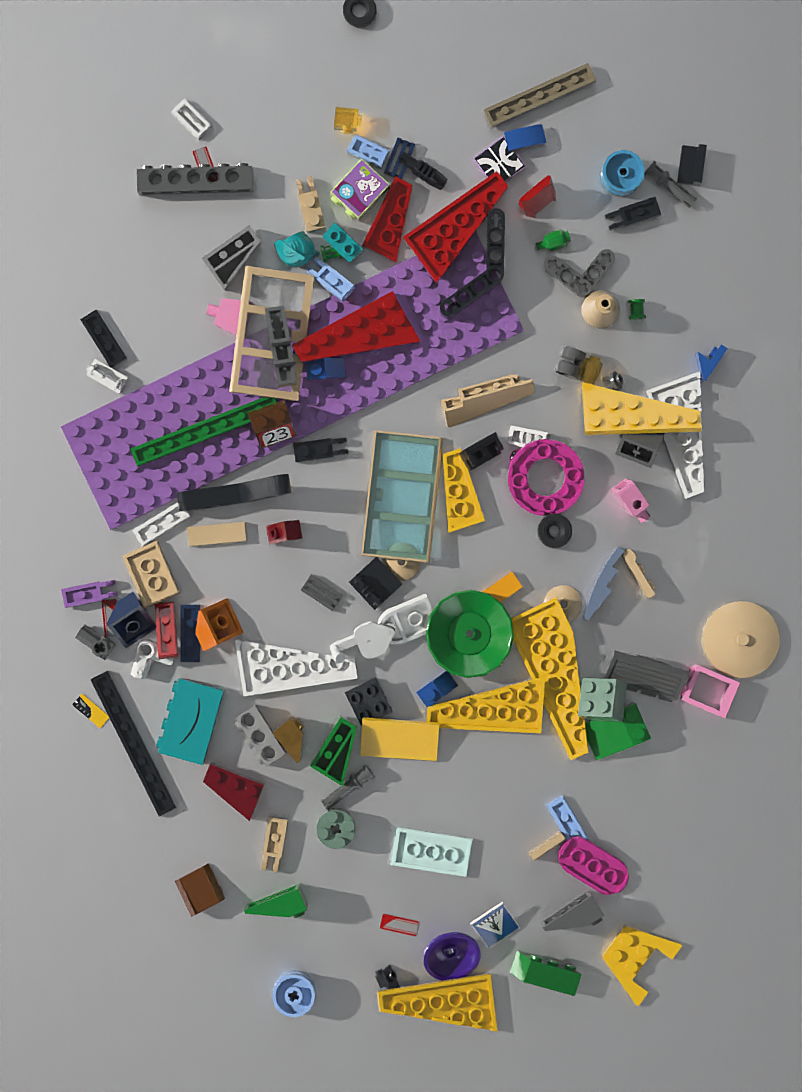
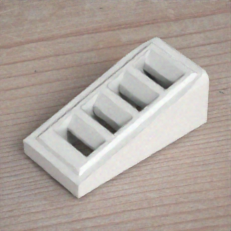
[507,426,551,447]

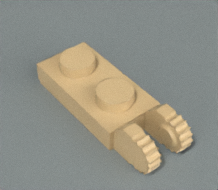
[296,176,325,233]
[622,549,656,598]
[261,816,288,873]

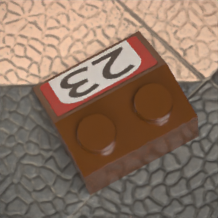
[248,400,297,449]

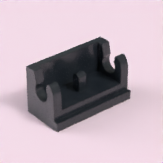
[459,432,504,472]

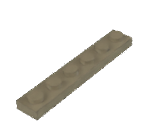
[483,63,596,128]

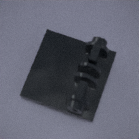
[349,557,402,610]
[344,678,393,727]

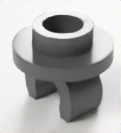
[602,371,624,390]

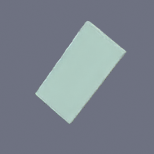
[391,827,473,877]

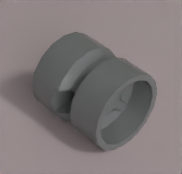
[554,345,586,379]

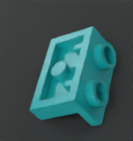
[322,223,365,262]

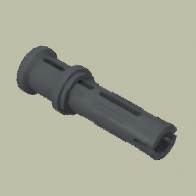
[644,160,697,208]
[321,764,376,810]

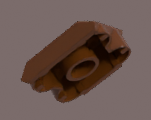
[175,863,225,917]

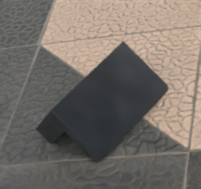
[677,144,707,186]

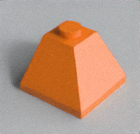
[196,598,244,651]

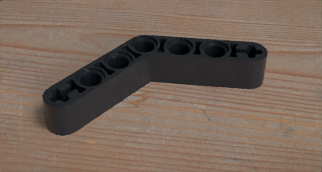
[439,208,505,319]
[177,474,292,512]

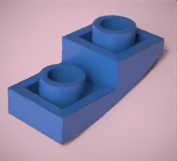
[504,124,547,152]

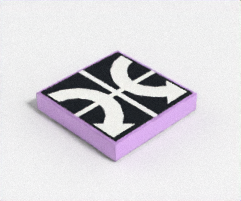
[473,136,526,182]

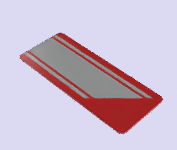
[193,146,218,182]
[101,599,117,637]
[380,914,419,936]

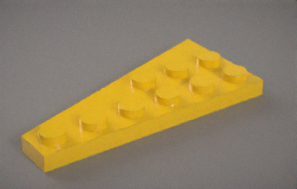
[377,973,498,1032]

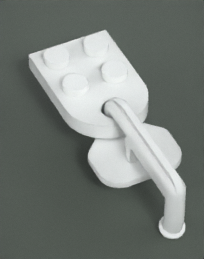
[330,594,433,664]

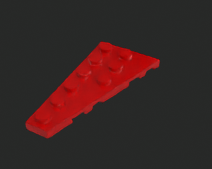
[403,171,508,284]
[292,291,420,363]

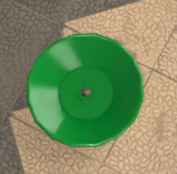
[426,590,514,678]

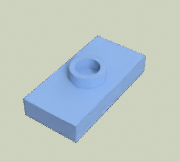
[347,134,390,169]

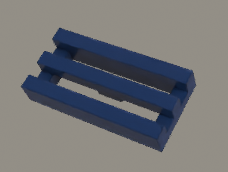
[384,137,415,179]

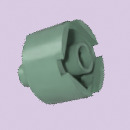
[317,808,356,849]

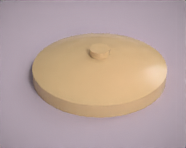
[702,601,780,678]

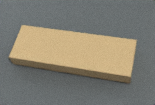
[187,522,246,546]

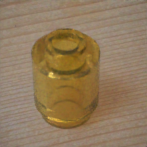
[579,355,603,385]

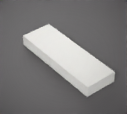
[133,502,192,547]

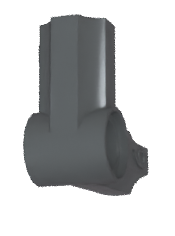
[75,624,116,660]

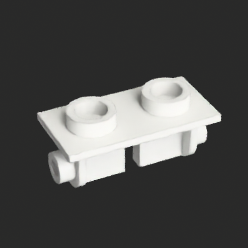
[86,358,128,394]

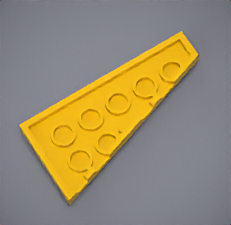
[582,382,702,435]
[426,676,545,733]

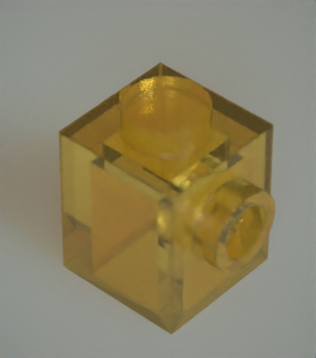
[334,107,362,134]

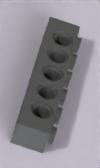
[137,163,254,195]

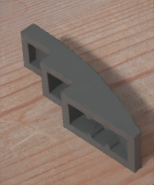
[265,305,297,388]

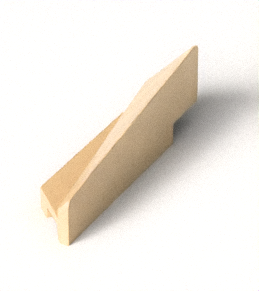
[440,374,535,428]

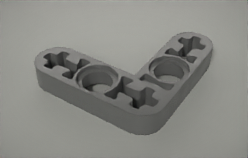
[544,249,615,297]

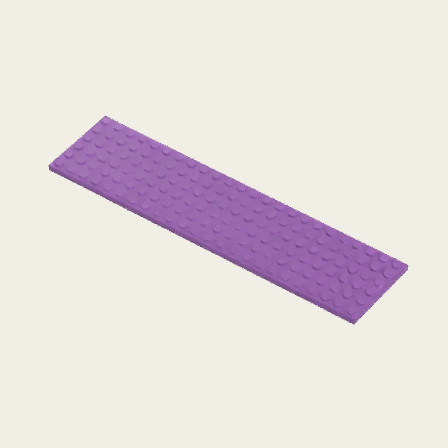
[61,232,524,530]

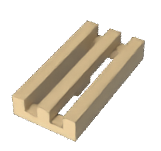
[529,831,565,861]

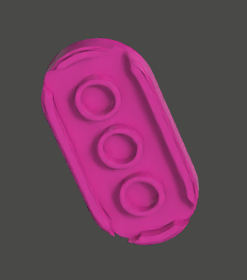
[558,836,629,895]

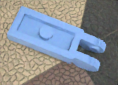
[305,257,356,302]

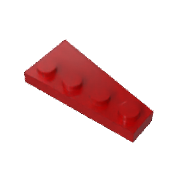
[361,176,413,263]

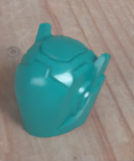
[273,231,320,268]

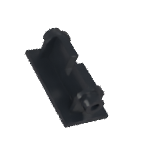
[375,965,400,989]

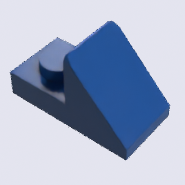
[695,344,728,382]
[306,358,346,380]
[416,671,458,707]

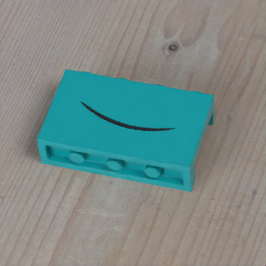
[156,678,225,765]

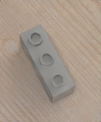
[235,705,287,767]

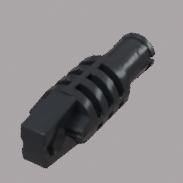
[397,151,448,190]

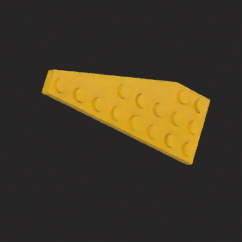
[512,597,589,760]

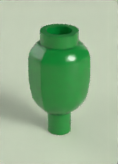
[536,229,571,251]

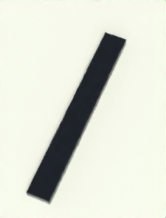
[90,671,177,816]

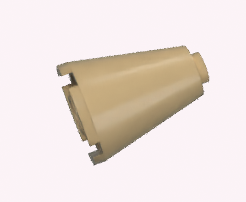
[582,290,620,329]

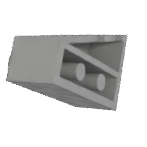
[202,225,260,290]

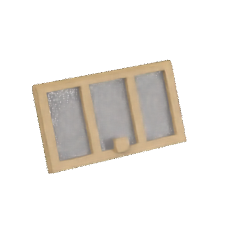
[229,266,314,402]

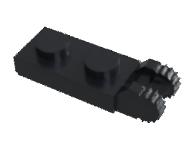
[605,197,661,231]
[293,438,349,462]

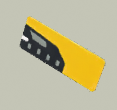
[73,694,109,728]

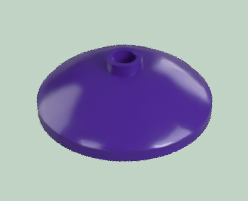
[423,932,481,981]

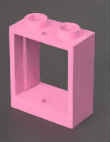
[680,664,740,718]

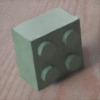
[578,678,627,722]

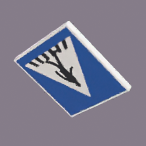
[470,902,520,949]

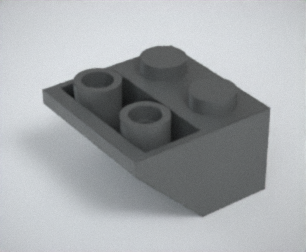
[615,433,665,468]

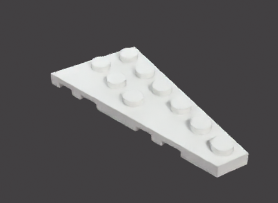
[646,371,704,499]
[235,639,358,696]

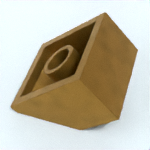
[272,717,304,763]

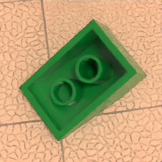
[585,702,651,760]
[244,884,308,918]

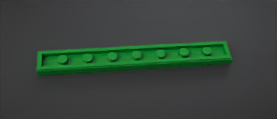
[131,397,277,467]

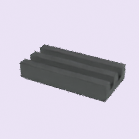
[301,574,343,611]

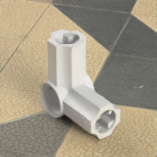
[130,640,174,679]

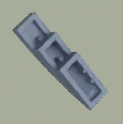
[583,546,624,621]

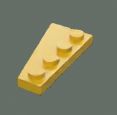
[443,448,485,533]

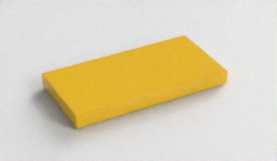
[360,718,439,761]

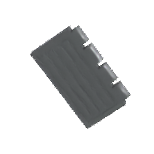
[604,651,689,702]

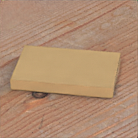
[122,541,180,609]

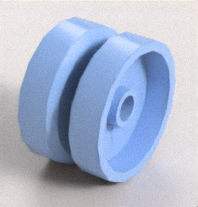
[272,970,316,1017]

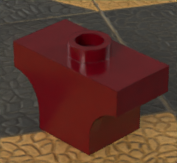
[266,520,302,545]

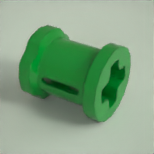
[320,245,342,262]
[628,299,646,320]

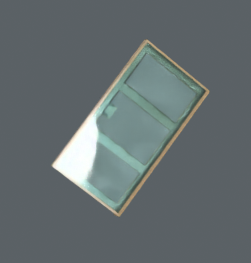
[361,430,443,563]

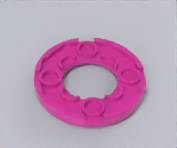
[507,439,585,516]

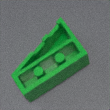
[310,715,357,787]
[510,950,582,996]

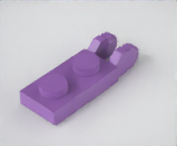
[61,580,118,608]

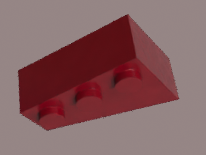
[203,762,265,821]

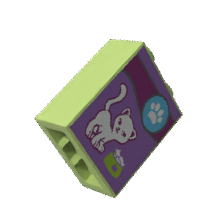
[330,158,390,221]

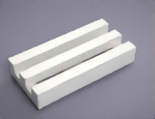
[172,99,212,140]

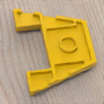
[602,925,682,1006]

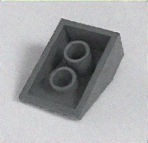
[541,891,604,931]

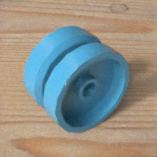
[600,150,645,197]

